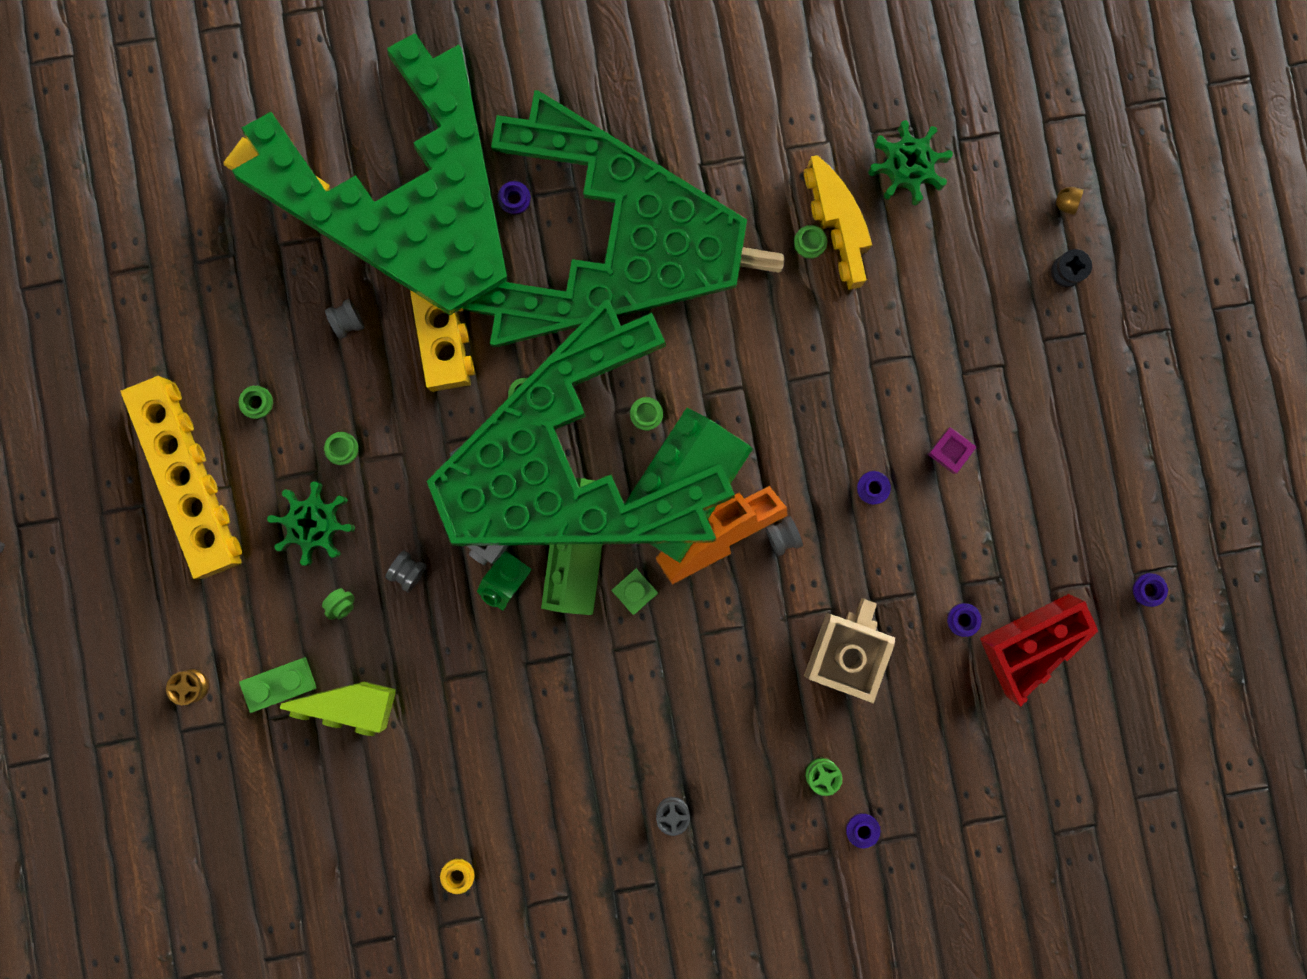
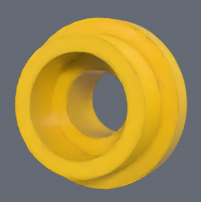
[440,859,475,894]

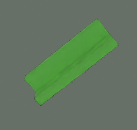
[541,477,602,615]

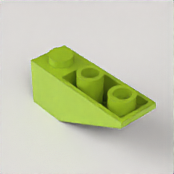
[280,682,396,736]

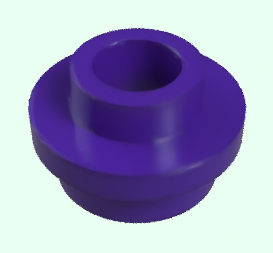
[498,181,531,215]
[857,471,891,505]
[1133,573,1168,607]
[947,603,982,637]
[846,813,880,848]

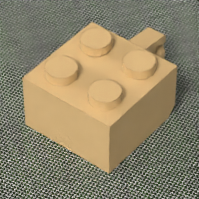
[804,598,895,703]

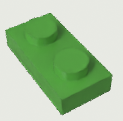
[239,657,317,713]

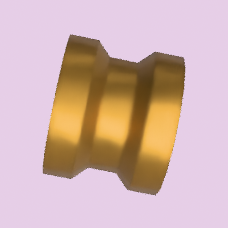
[166,669,209,706]

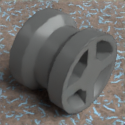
[325,298,365,340]
[765,516,803,557]
[385,550,427,593]
[656,796,690,836]

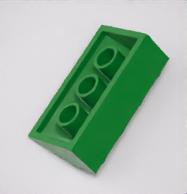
[624,408,753,563]

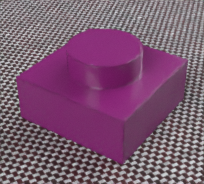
[928,427,977,474]

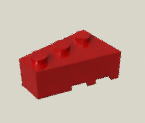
[979,594,1098,707]

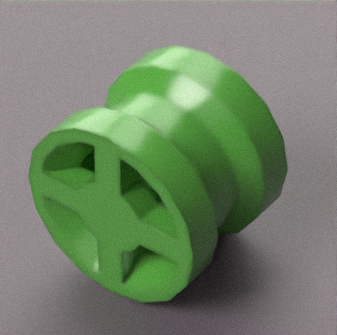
[805,758,843,796]

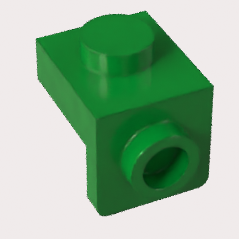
[477,551,532,611]

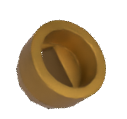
[1056,187,1084,215]

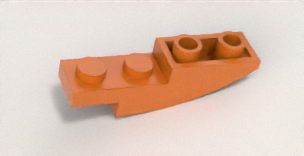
[656,486,788,585]

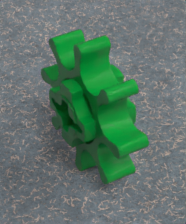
[868,120,953,206]
[267,481,355,566]

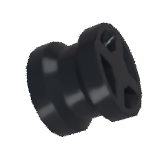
[1051,249,1092,287]

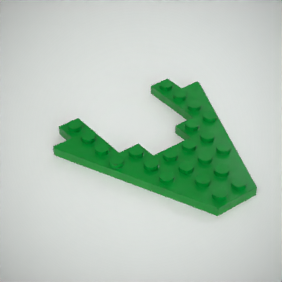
[232,33,507,315]
[463,90,747,347]
[426,299,735,546]

